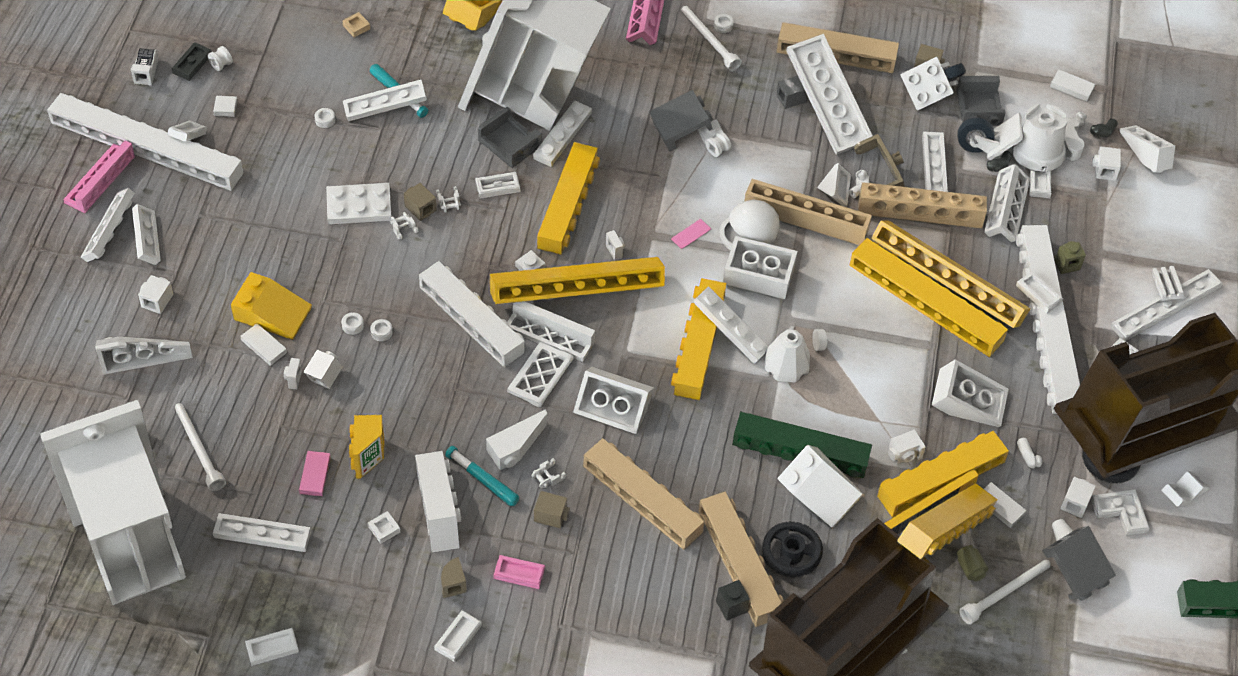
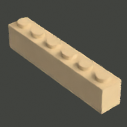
[777,22,899,73]
[744,179,872,245]
[583,438,704,550]
[699,491,784,627]

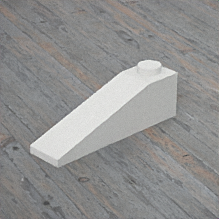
[95,336,193,375]

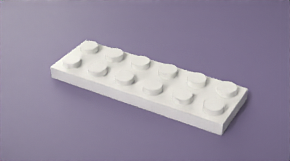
[786,34,873,155]

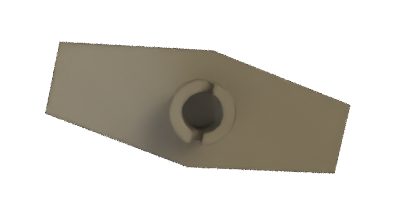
[854,134,905,187]

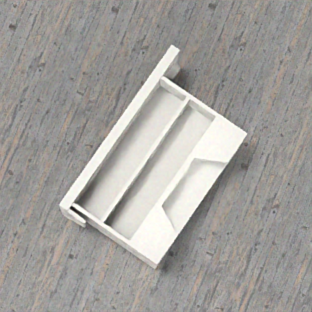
[458,0,611,131]
[40,400,186,605]

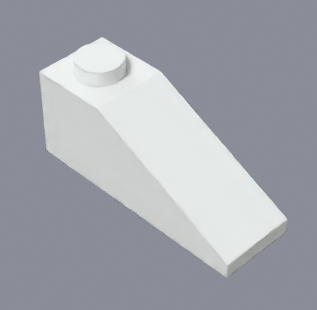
[1120,125,1175,173]
[486,410,547,471]

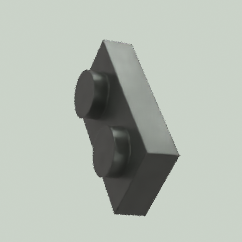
[172,42,212,81]

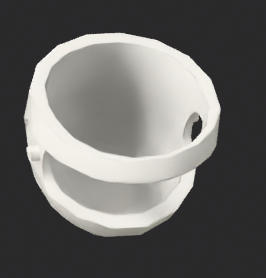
[719,199,780,251]

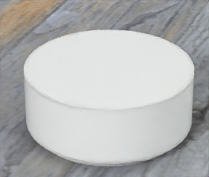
[714,14,734,33]
[315,108,336,128]
[341,313,364,335]
[370,319,393,341]
[812,329,827,351]

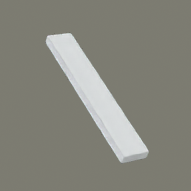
[1110,269,1223,341]

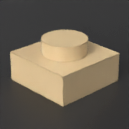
[342,12,370,37]

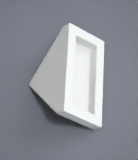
[817,163,851,207]

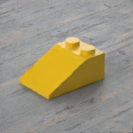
[443,0,503,31]
[231,272,312,340]

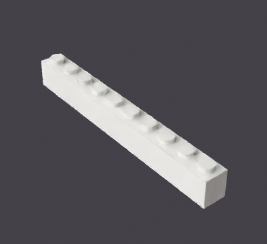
[47,93,243,191]
[1016,225,1080,414]

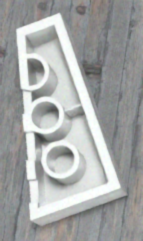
[415,451,461,553]

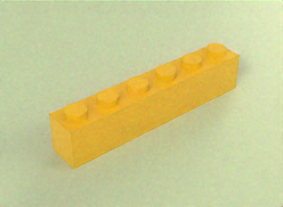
[537,142,600,255]
[671,278,727,400]
[877,430,1009,517]

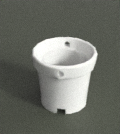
[1012,104,1067,172]

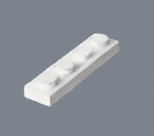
[343,80,427,122]
[533,100,592,167]
[922,132,948,192]
[81,188,135,262]
[693,286,768,364]
[213,513,311,552]

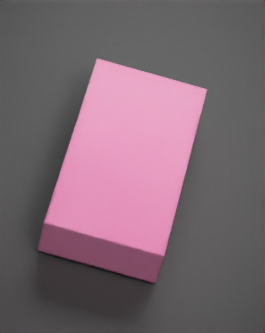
[299,451,331,496]
[494,555,545,589]

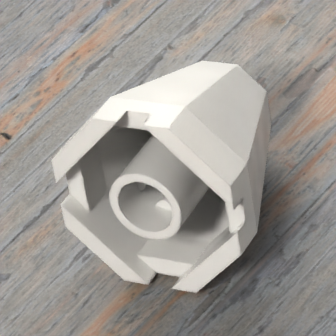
[765,329,810,383]

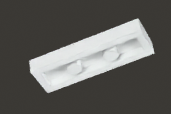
[132,204,161,265]

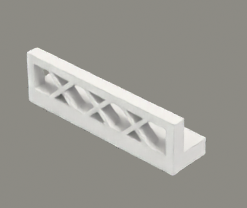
[984,164,1030,242]
[507,301,595,362]

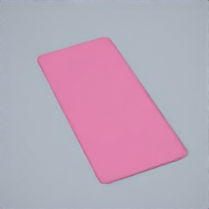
[671,219,711,249]

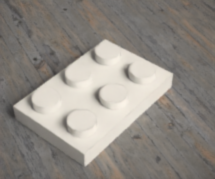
[326,183,391,225]

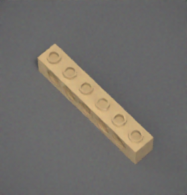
[858,182,987,228]

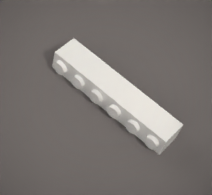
[419,261,525,368]

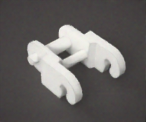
[436,186,461,212]
[390,212,419,240]
[531,458,567,489]

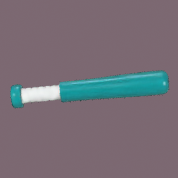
[370,64,429,118]
[445,446,519,506]

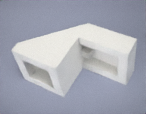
[1161,471,1211,507]

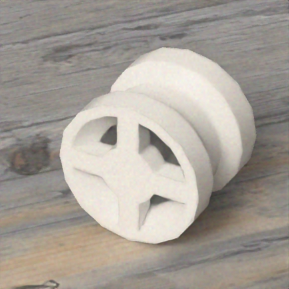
[208,46,233,71]
[705,132,731,157]

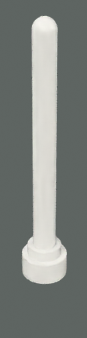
[682,6,742,71]
[175,403,226,491]
[959,560,1051,625]

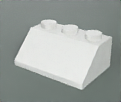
[573,367,654,434]

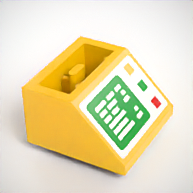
[349,415,385,479]

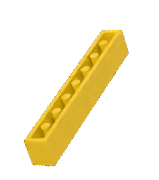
[871,221,1031,328]
[849,238,1008,358]
[490,257,665,304]
[897,483,998,559]

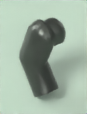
[1090,118,1118,138]
[987,151,1012,172]

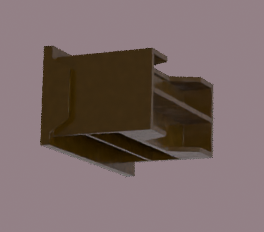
[1053,312,1238,478]
[749,518,949,676]

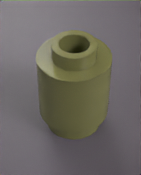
[957,545,989,581]

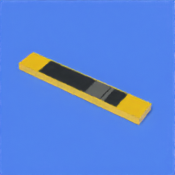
[884,470,979,534]

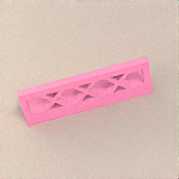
[626,0,664,45]
[63,141,135,213]

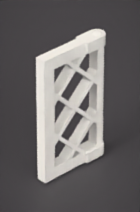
[507,342,574,407]

